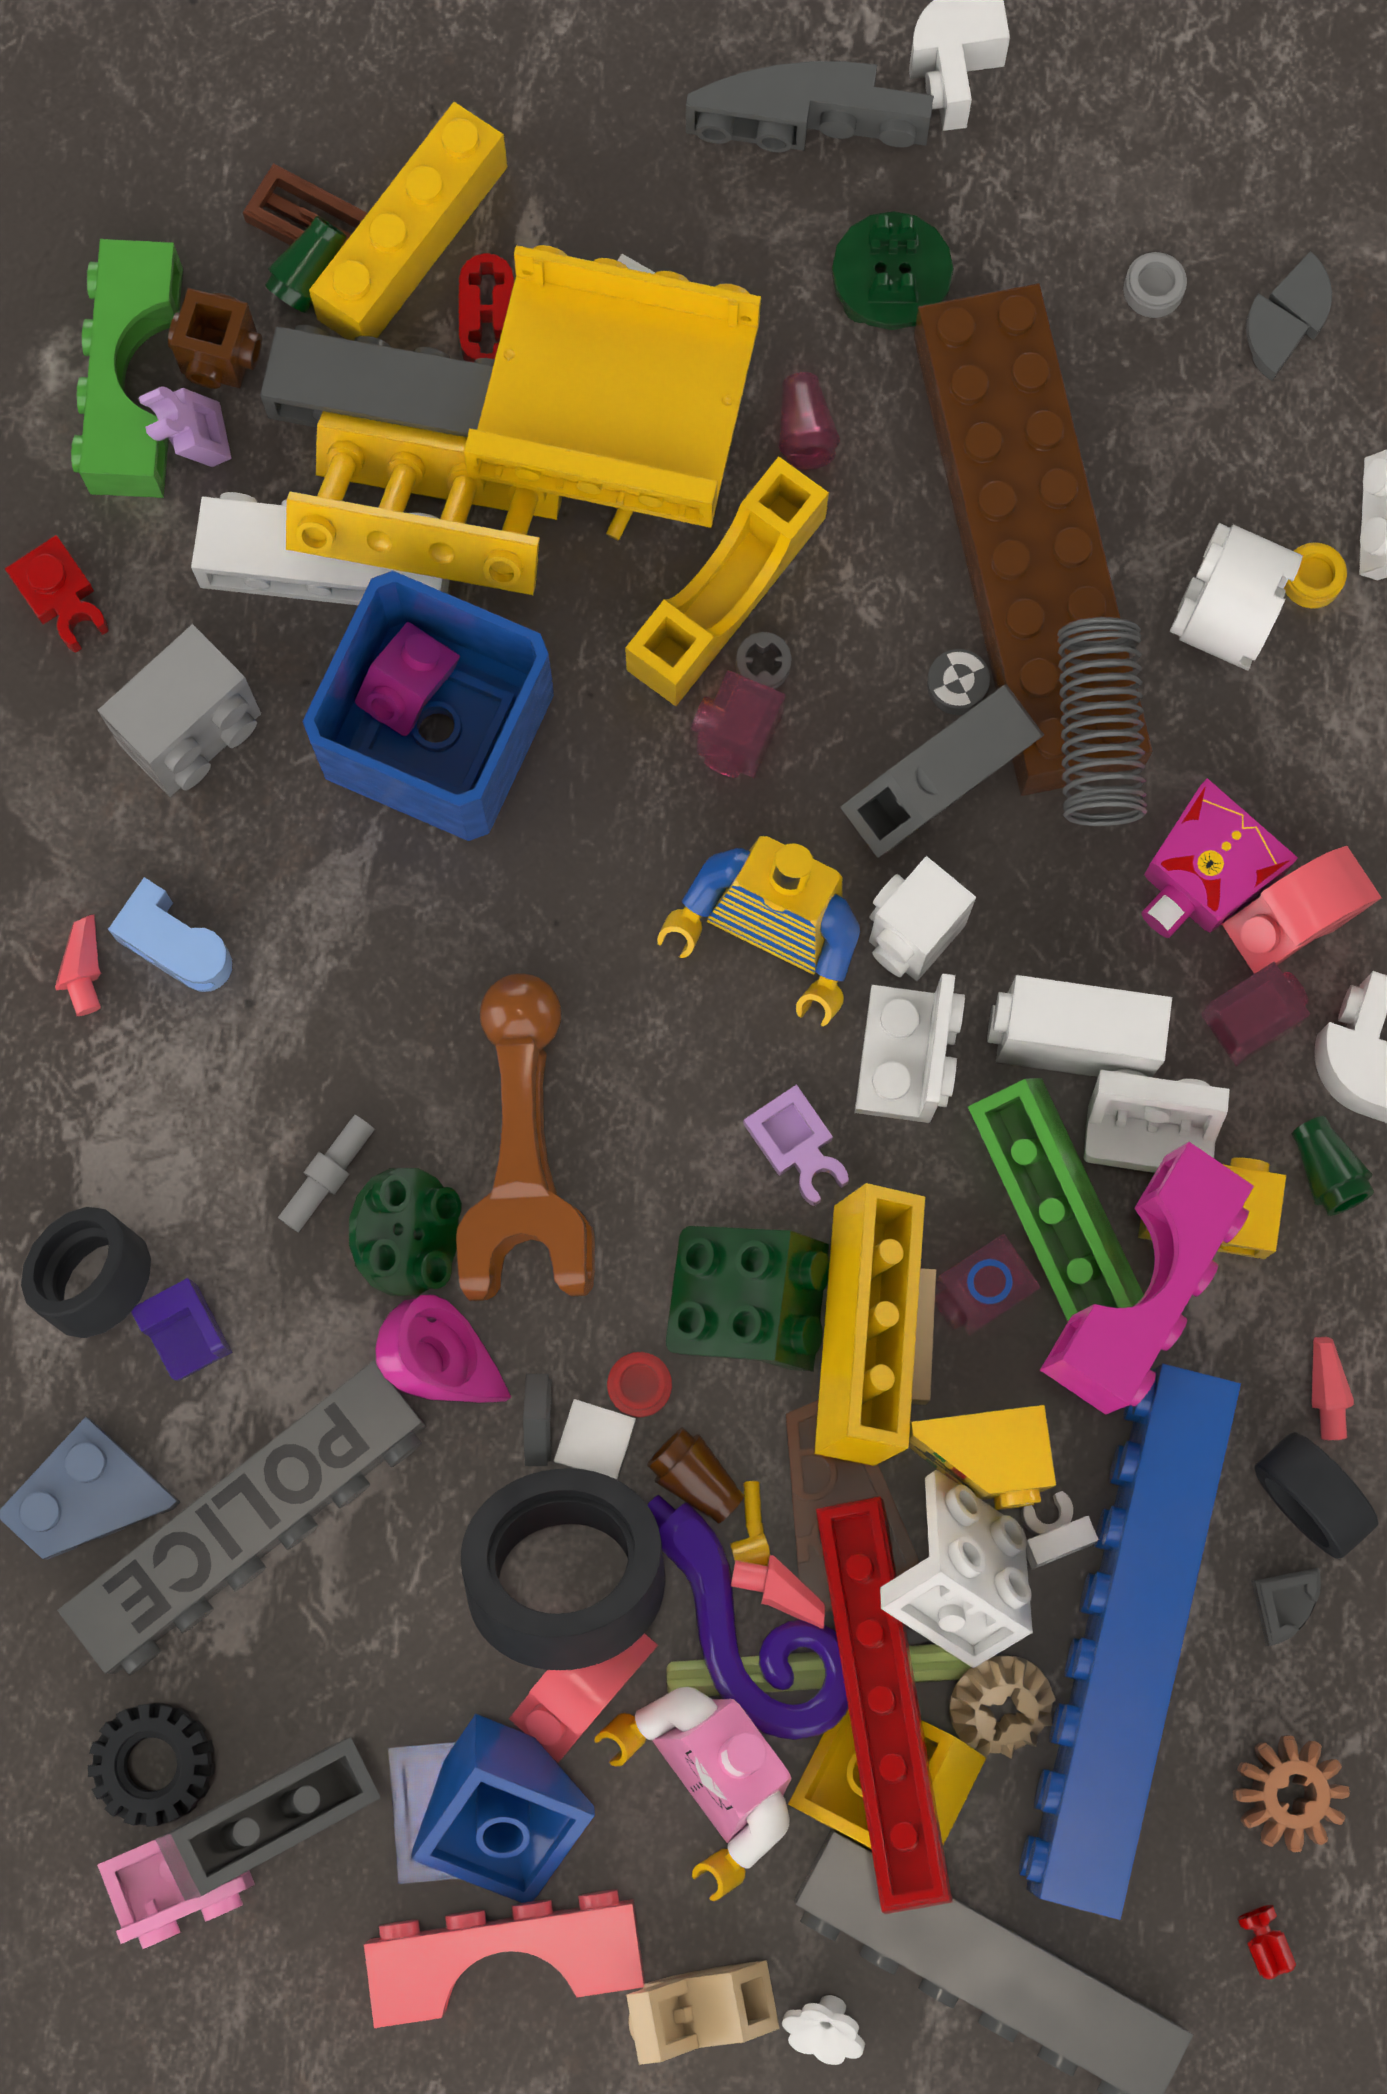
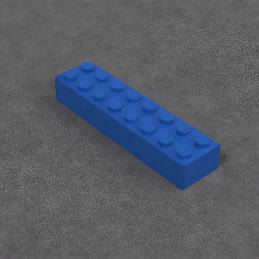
[1019,1364,1241,1920]

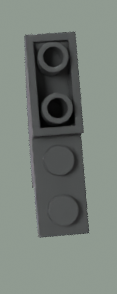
[686,61,934,152]

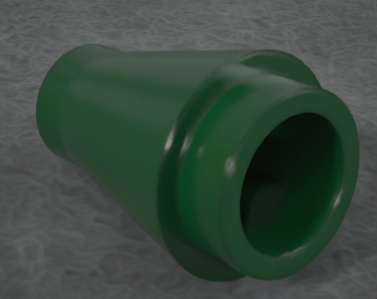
[265,216,347,313]
[1291,1116,1374,1216]

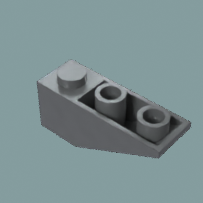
[840,684,1044,858]

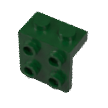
[666,1226,830,1372]

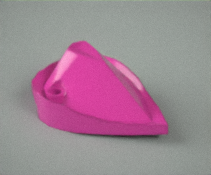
[375,1295,511,1403]

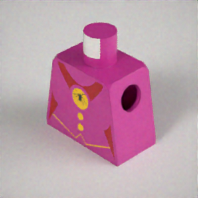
[1141,778,1298,938]

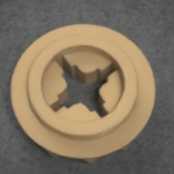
[949,1656,1056,1759]

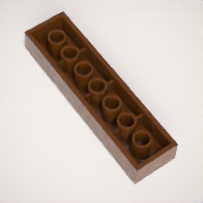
[914,283,1153,796]

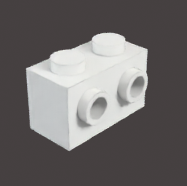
[869,856,976,981]

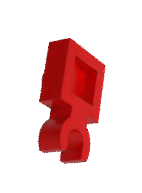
[4,535,109,653]

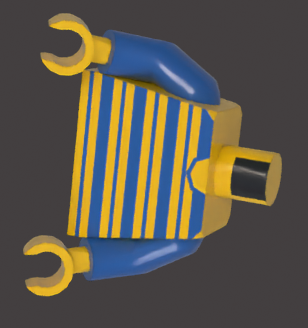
[657,836,860,1027]

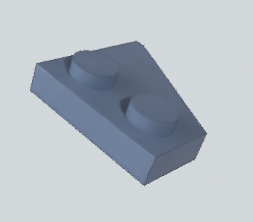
[0,1417,180,1560]

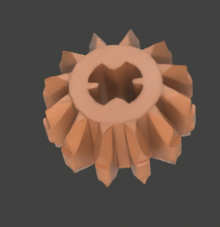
[1233,1735,1350,1852]

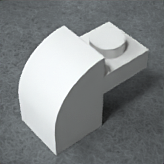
[909,0,1010,131]
[1315,971,1387,1123]

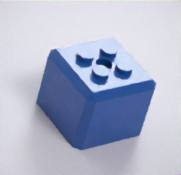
[302,571,554,841]

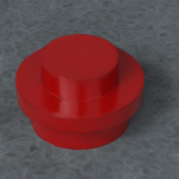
[607,1352,672,1418]

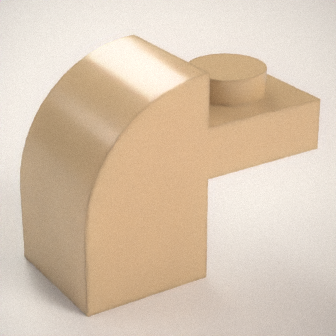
[626,1960,780,2065]

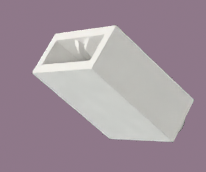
[987,975,1172,1077]

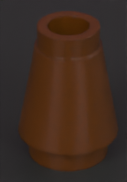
[647,1427,745,1524]

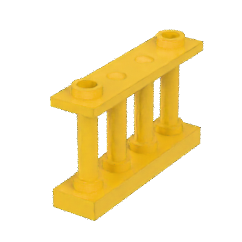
[286,411,562,595]

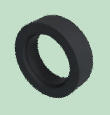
[461,1468,665,1670]

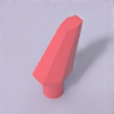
[55,914,101,1016]
[1312,1337,1354,1440]
[731,1555,825,1629]

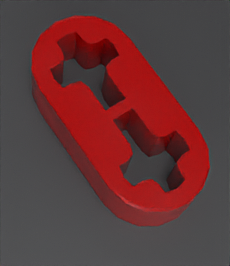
[459,253,514,363]

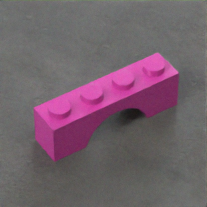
[1040,1142,1254,1415]

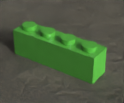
[968,1078,1144,1321]

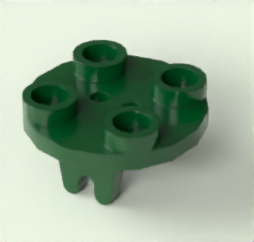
[832,211,954,330]
[349,1168,462,1296]

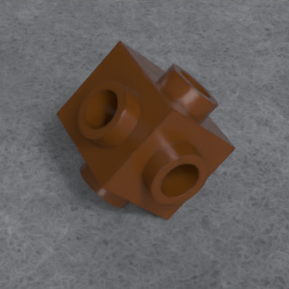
[168,288,262,389]

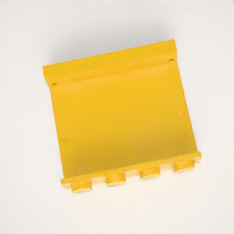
[463,245,761,528]

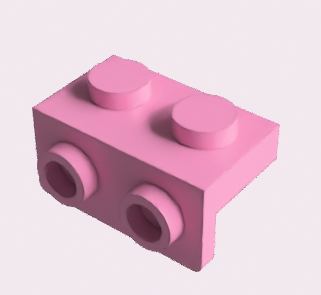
[97,1840,255,1949]

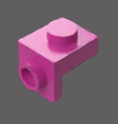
[355,622,460,736]

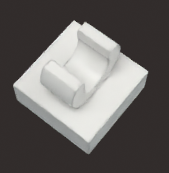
[1021,1491,1099,1570]

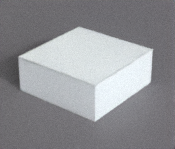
[554,1399,636,1480]

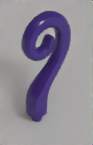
[647,1495,849,1740]

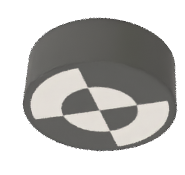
[927,649,990,715]

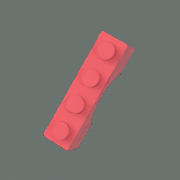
[364,1890,645,2028]

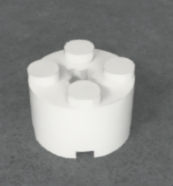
[1170,523,1303,671]

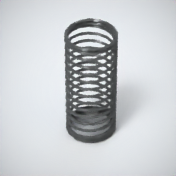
[1057,617,1148,826]

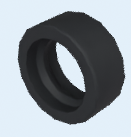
[21,1207,151,1338]
[1254,1432,1379,1559]

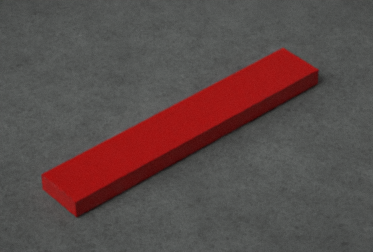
[816,1496,953,1914]

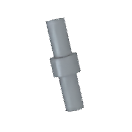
[278,1114,375,1233]

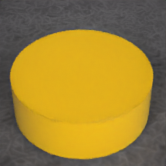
[1284,543,1347,608]

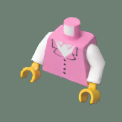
[594,1687,792,1901]

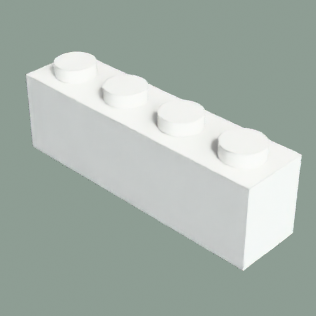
[191,492,449,605]

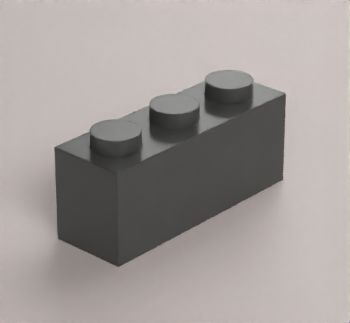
[155,1737,381,1901]

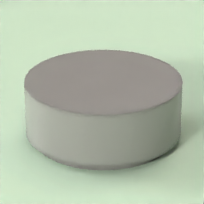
[1123,252,1187,318]

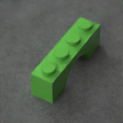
[71,239,183,498]

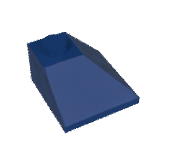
[412,1714,595,1903]

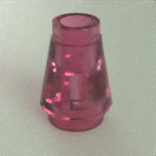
[779,372,840,470]

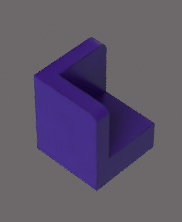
[131,1278,233,1381]

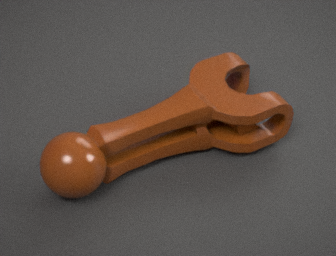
[456,973,595,1301]

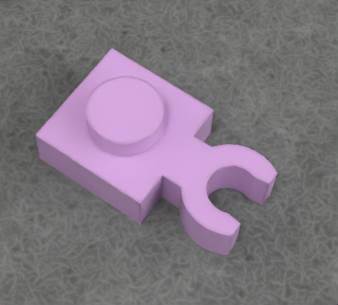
[139,387,232,467]
[743,1084,849,1206]

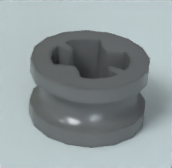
[735,632,792,692]

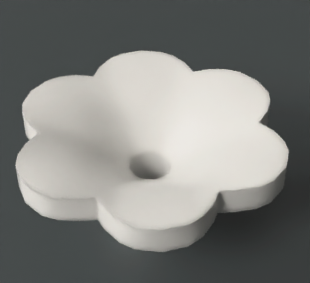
[782,1995,865,2065]

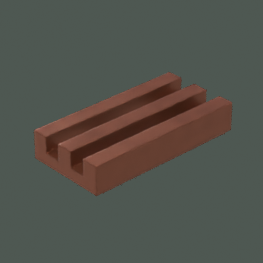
[243,163,368,247]

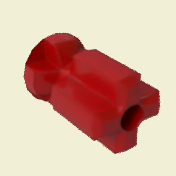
[1237,1905,1296,1980]

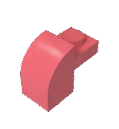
[1222,846,1382,977]
[509,1633,658,1763]

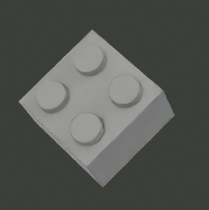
[98,624,261,797]

